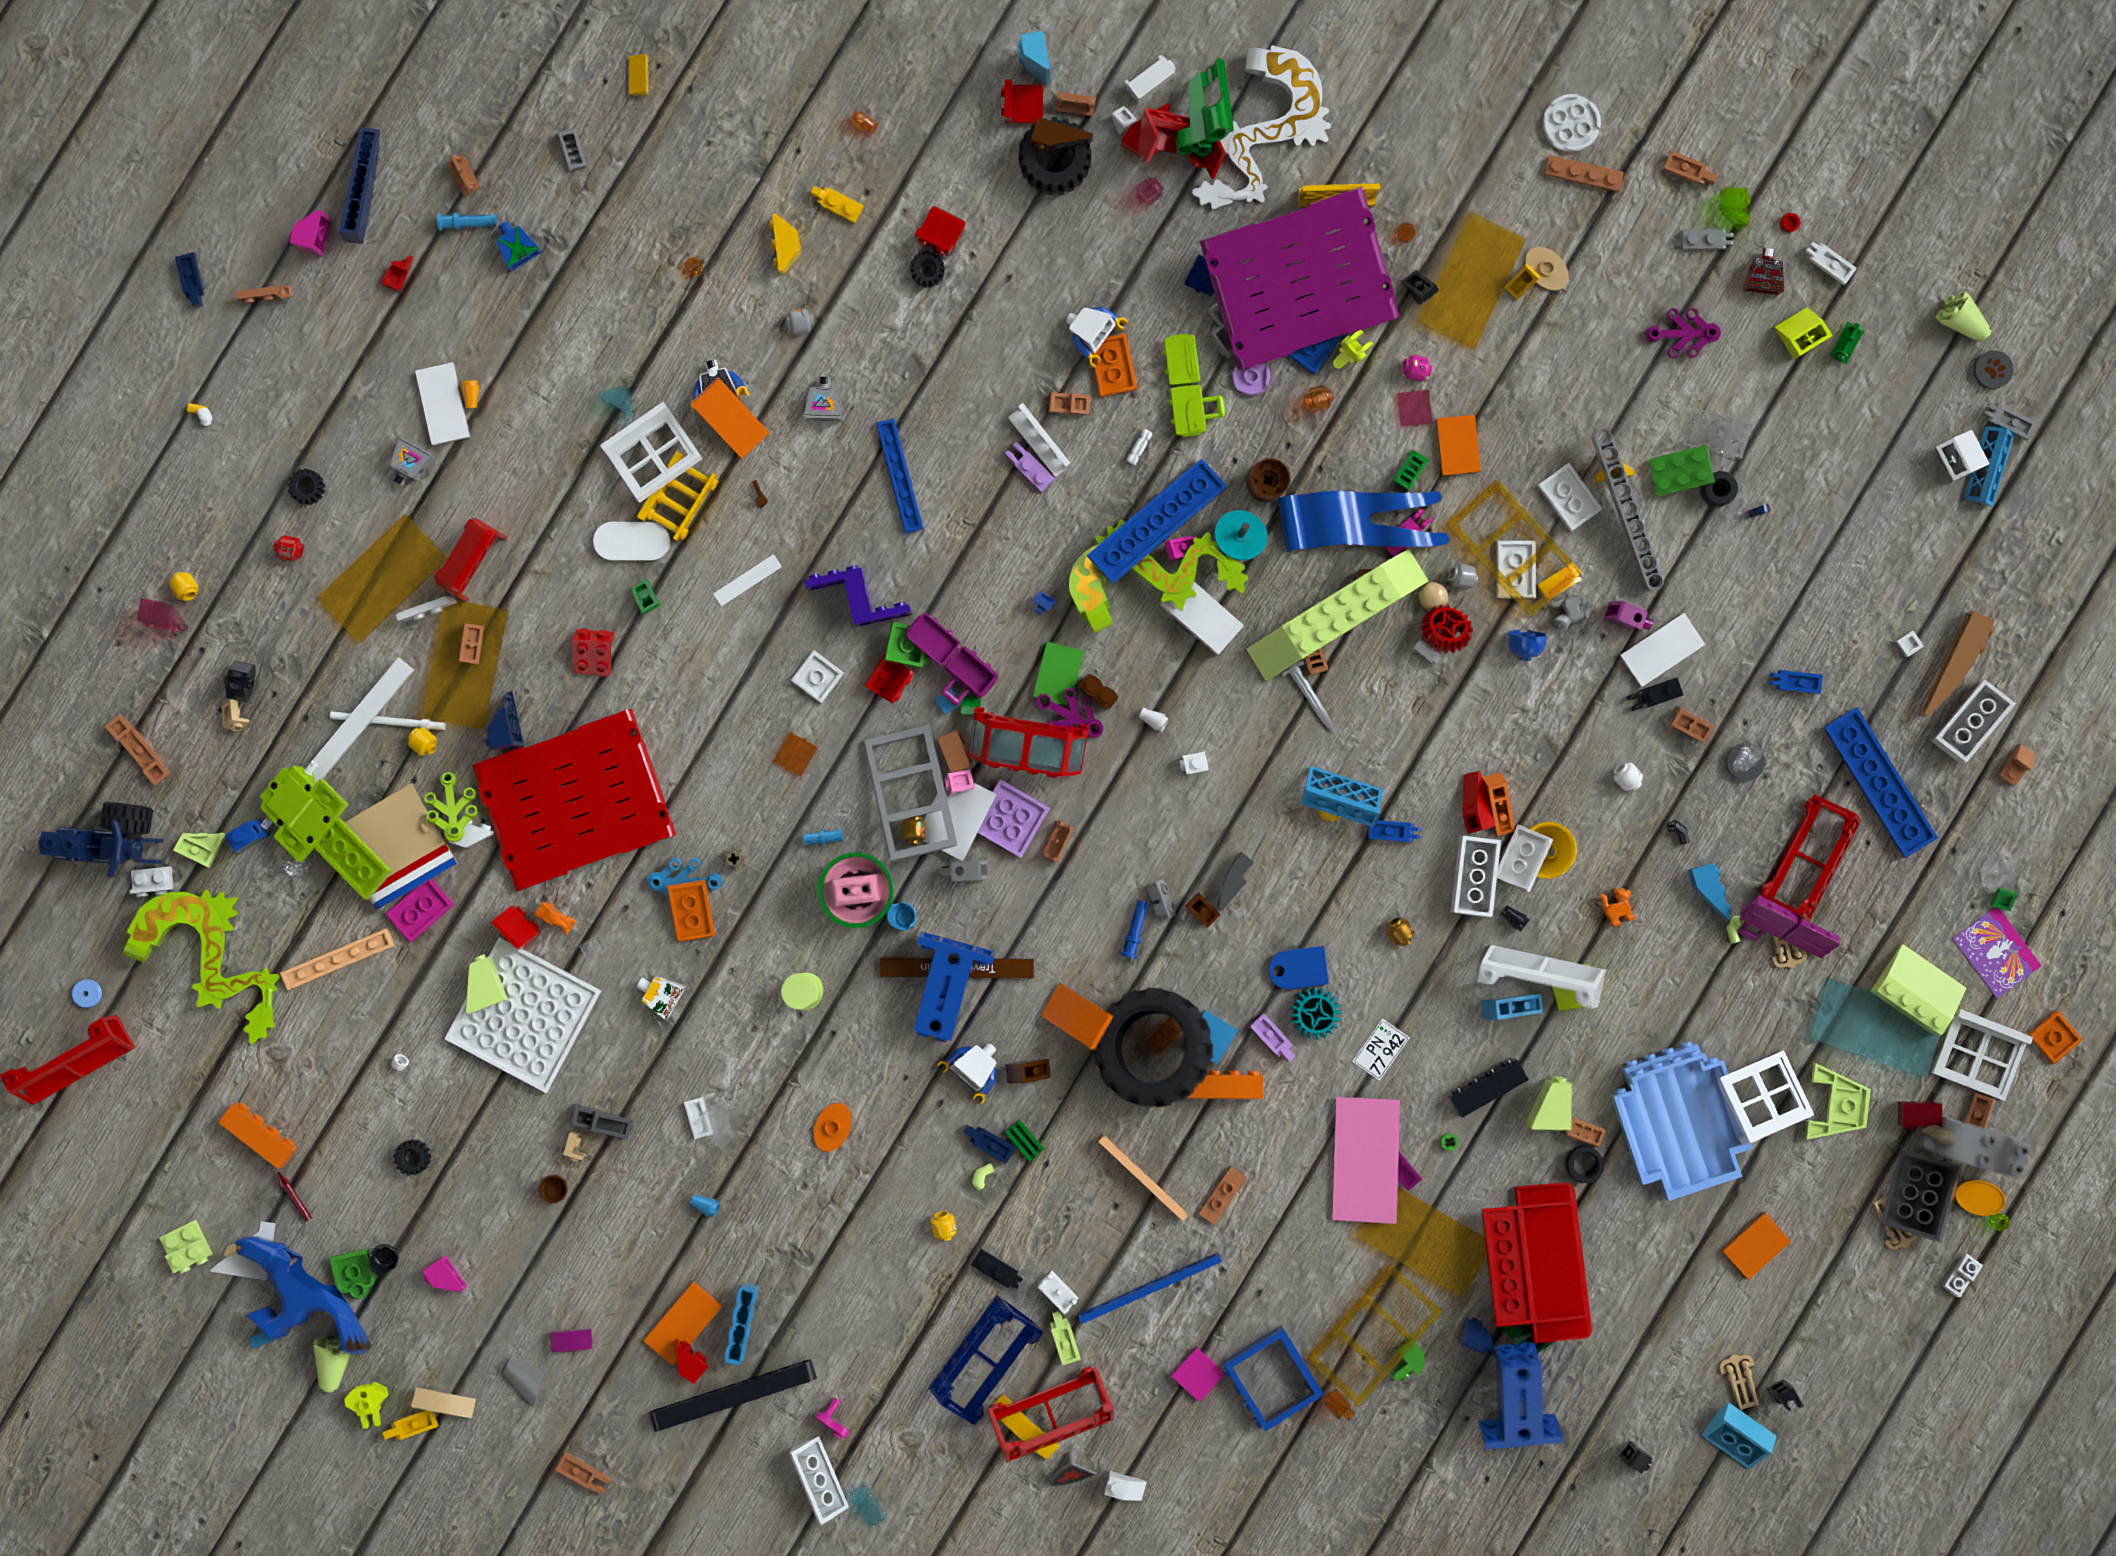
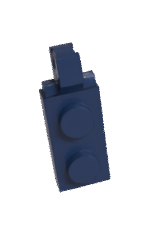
[175,252,204,308]
[963,1125,1016,1164]

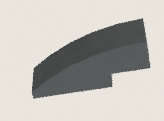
[1218,852,1254,911]
[569,1104,633,1139]

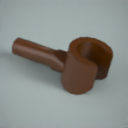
[753,480,768,508]

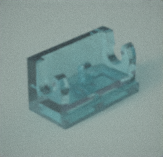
[850,1482,887,1528]

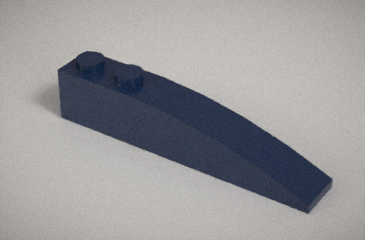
[339,127,380,244]

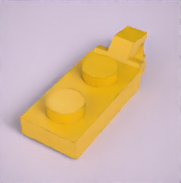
[811,186,864,223]
[382,1410,439,1440]

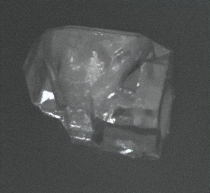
[1733,742,1764,772]
[282,856,311,879]

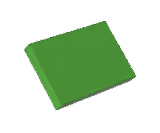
[1033,642,1084,707]

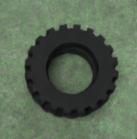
[1019,117,1091,195]

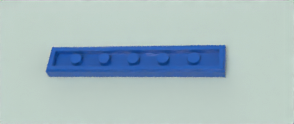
[876,418,924,534]

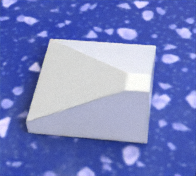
[1111,106,1137,134]

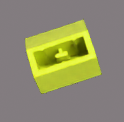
[1774,307,1833,359]

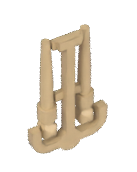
[1772,936,1807,968]
[1873,1196,1918,1250]
[1719,1354,1759,1410]

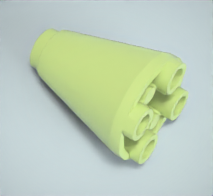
[1936,291,1991,342]

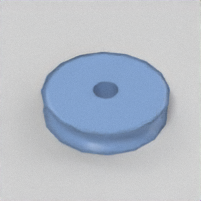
[71,979,102,1008]

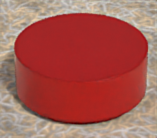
[1780,213,1800,233]

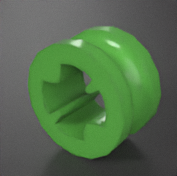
[1440,1133,1458,1151]

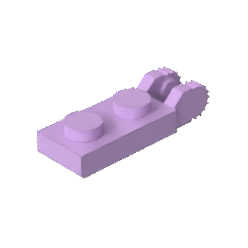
[1005,442,1055,492]

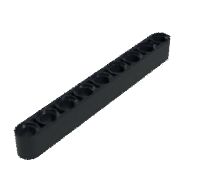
[648,1359,817,1432]

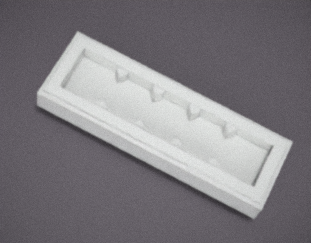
[396,596,457,621]

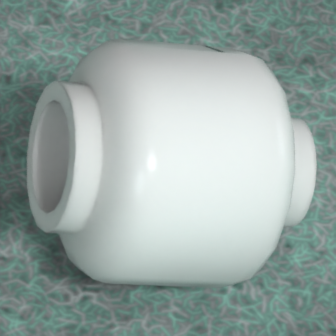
[1614,763,1643,791]

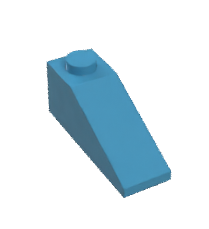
[1481,994,1543,1020]

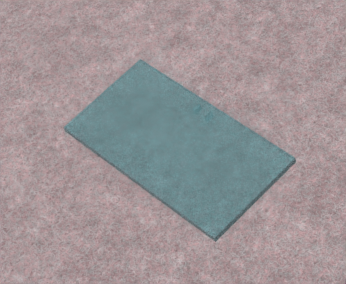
[1809,978,1940,1078]

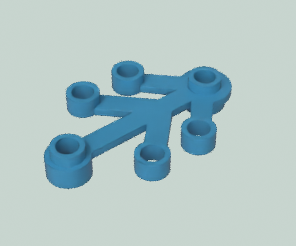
[647,857,723,898]

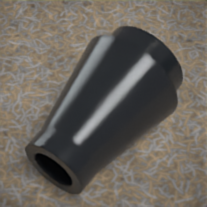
[1500,905,1530,932]

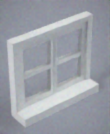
[600,402,703,503]
[1931,1009,2033,1101]
[1717,1051,1814,1146]

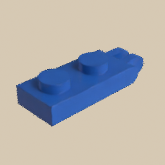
[1769,670,1823,694]
[1368,820,1421,842]

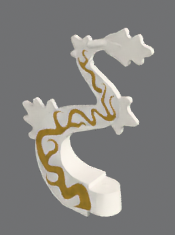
[1192,46,1331,210]

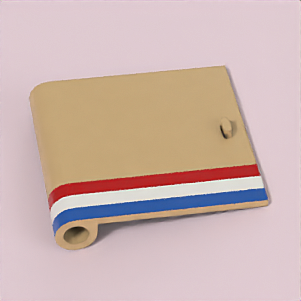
[345,783,458,911]

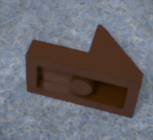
[1185,892,1221,928]

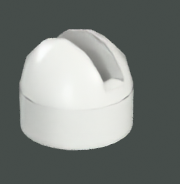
[391,1054,409,1071]

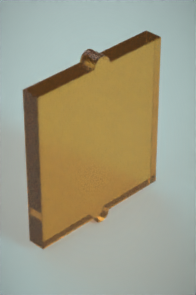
[774,732,818,776]

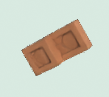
[1049,392,1091,415]

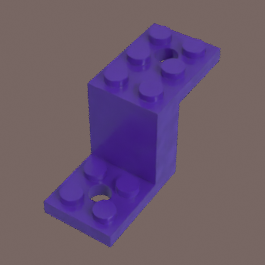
[804,565,913,627]

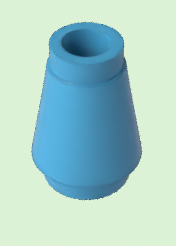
[690,1195,720,1218]

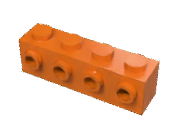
[1187,1070,1263,1099]
[218,1102,298,1169]

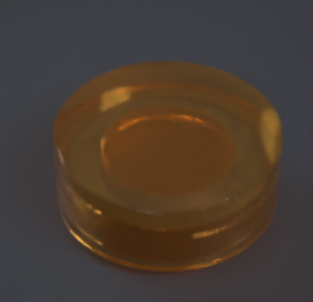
[1396,223,1416,243]

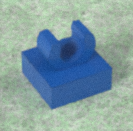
[1034,591,1057,615]

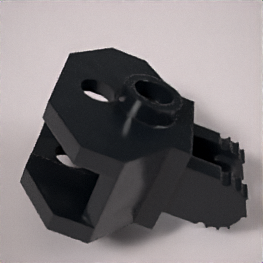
[224,660,256,702]

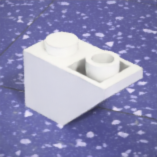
[448,818,495,848]

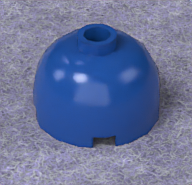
[1508,630,1547,661]

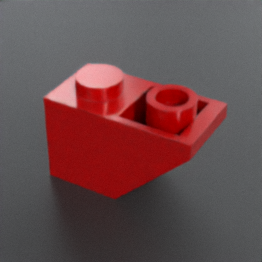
[674,1338,709,1384]

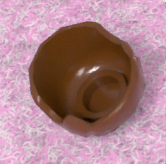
[538,1174,568,1204]

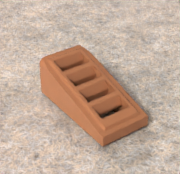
[1304,647,1329,676]

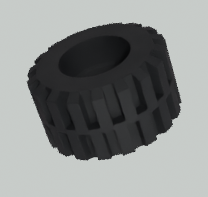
[100,802,153,834]

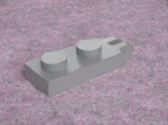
[1681,229,1734,250]
[1983,403,2037,440]

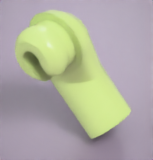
[1726,916,1744,944]
[972,1163,995,1190]

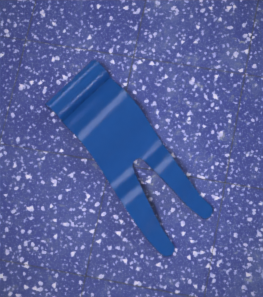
[1277,491,1449,552]

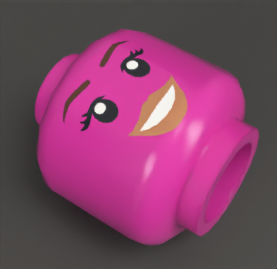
[1402,355,1432,382]

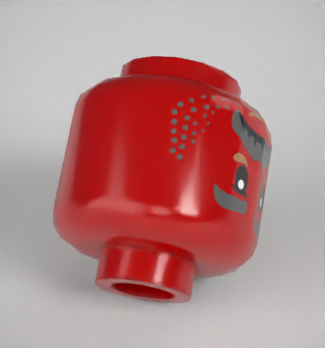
[273,535,304,562]

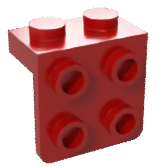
[1001,79,1043,124]
[914,206,966,257]
[572,628,615,676]
[864,653,914,704]

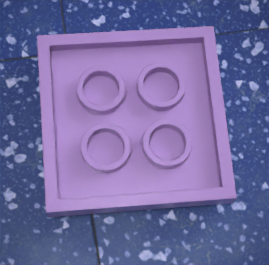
[978,779,1050,858]

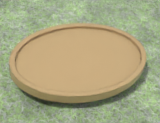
[1525,247,1569,291]

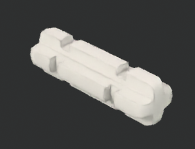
[1127,429,1152,465]

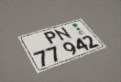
[1352,1018,1410,1081]

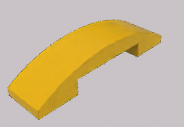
[990,1393,1060,1460]

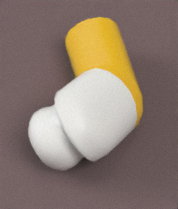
[187,403,212,426]

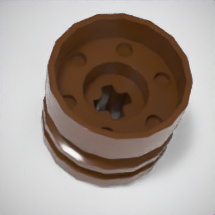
[1246,458,1291,502]

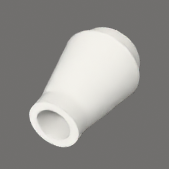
[1414,639,1444,663]
[1139,708,1169,732]

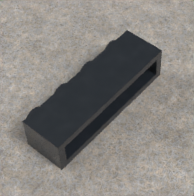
[1448,1057,1529,1118]

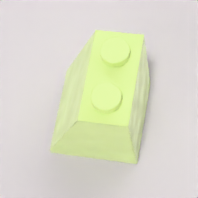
[1526,1076,1572,1130]

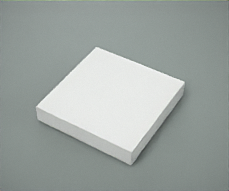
[791,650,845,704]

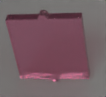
[1397,390,1433,427]

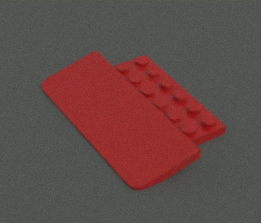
[1481,1182,1592,1343]

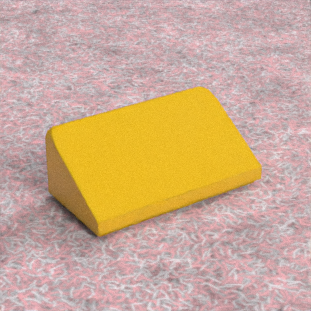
[629,54,648,95]

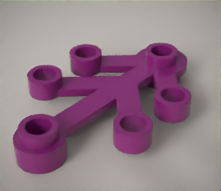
[1645,308,1721,359]
[1036,687,1103,738]

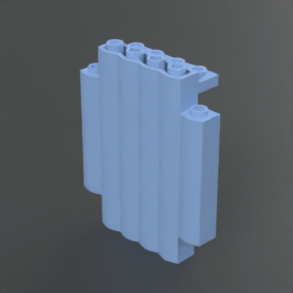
[1611,1041,1753,1201]

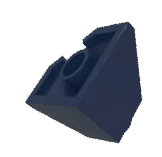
[1457,1317,1496,1357]

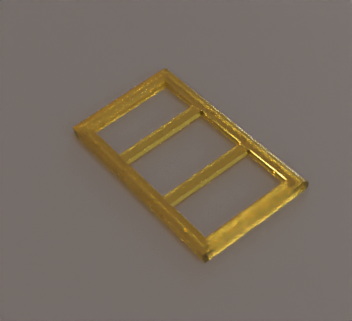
[1446,479,1583,618]
[1307,1264,1443,1407]

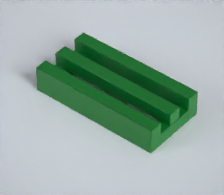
[1005,1119,1045,1161]

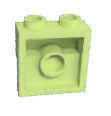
[159,1220,213,1274]

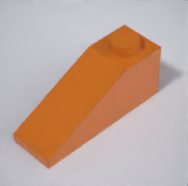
[1482,772,1515,836]

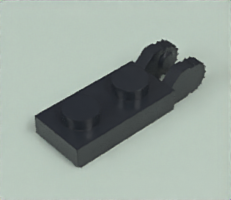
[1627,677,1684,711]

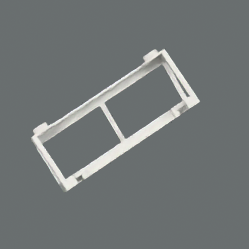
[1477,945,1606,1008]

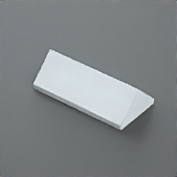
[789,1436,849,1525]

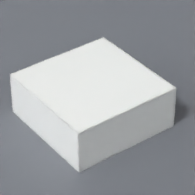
[1895,631,1924,657]

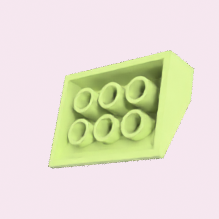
[1870,944,1966,1036]

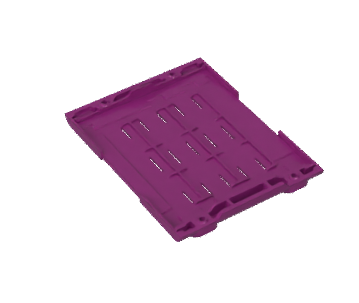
[1199,186,1400,370]

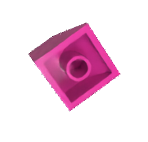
[289,210,332,256]

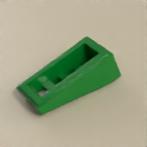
[1392,450,1429,492]

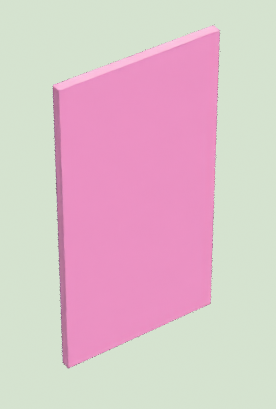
[1333,1097,1400,1224]

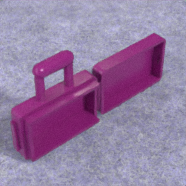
[905,613,998,706]
[1738,896,1840,958]

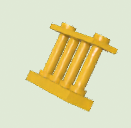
[637,451,719,542]

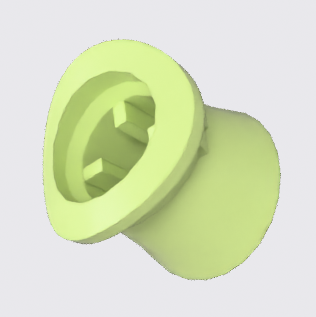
[781,973,823,1010]

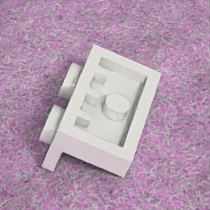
[129,867,174,897]

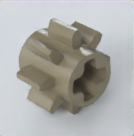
[722,847,747,871]

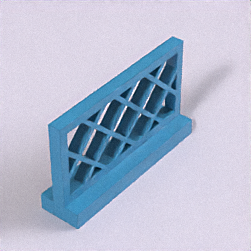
[1300,766,1383,827]

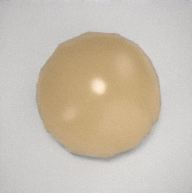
[1418,582,1448,611]

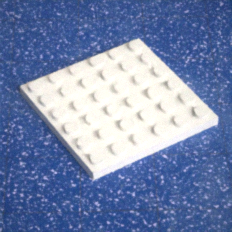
[445,937,602,1093]

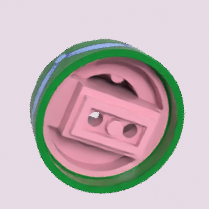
[818,852,894,928]

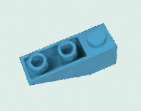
[1688,863,1732,919]

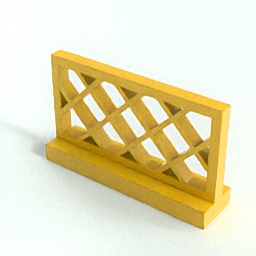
[1299,183,1380,209]

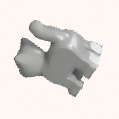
[1549,595,1589,630]

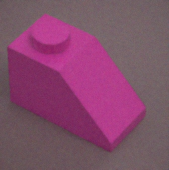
[422,1255,468,1292]

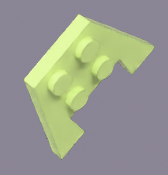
[1805,1063,1871,1140]

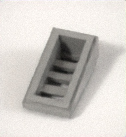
[557,128,588,171]

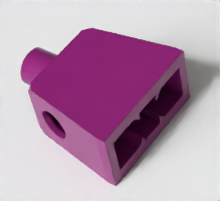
[1603,601,1653,630]

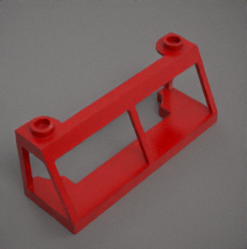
[1760,794,1861,922]
[0,1015,136,1105]
[988,1367,1114,1463]

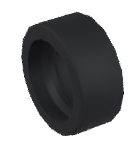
[1565,1145,1604,1183]

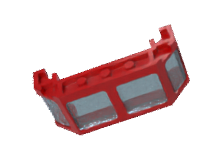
[967,706,1089,778]

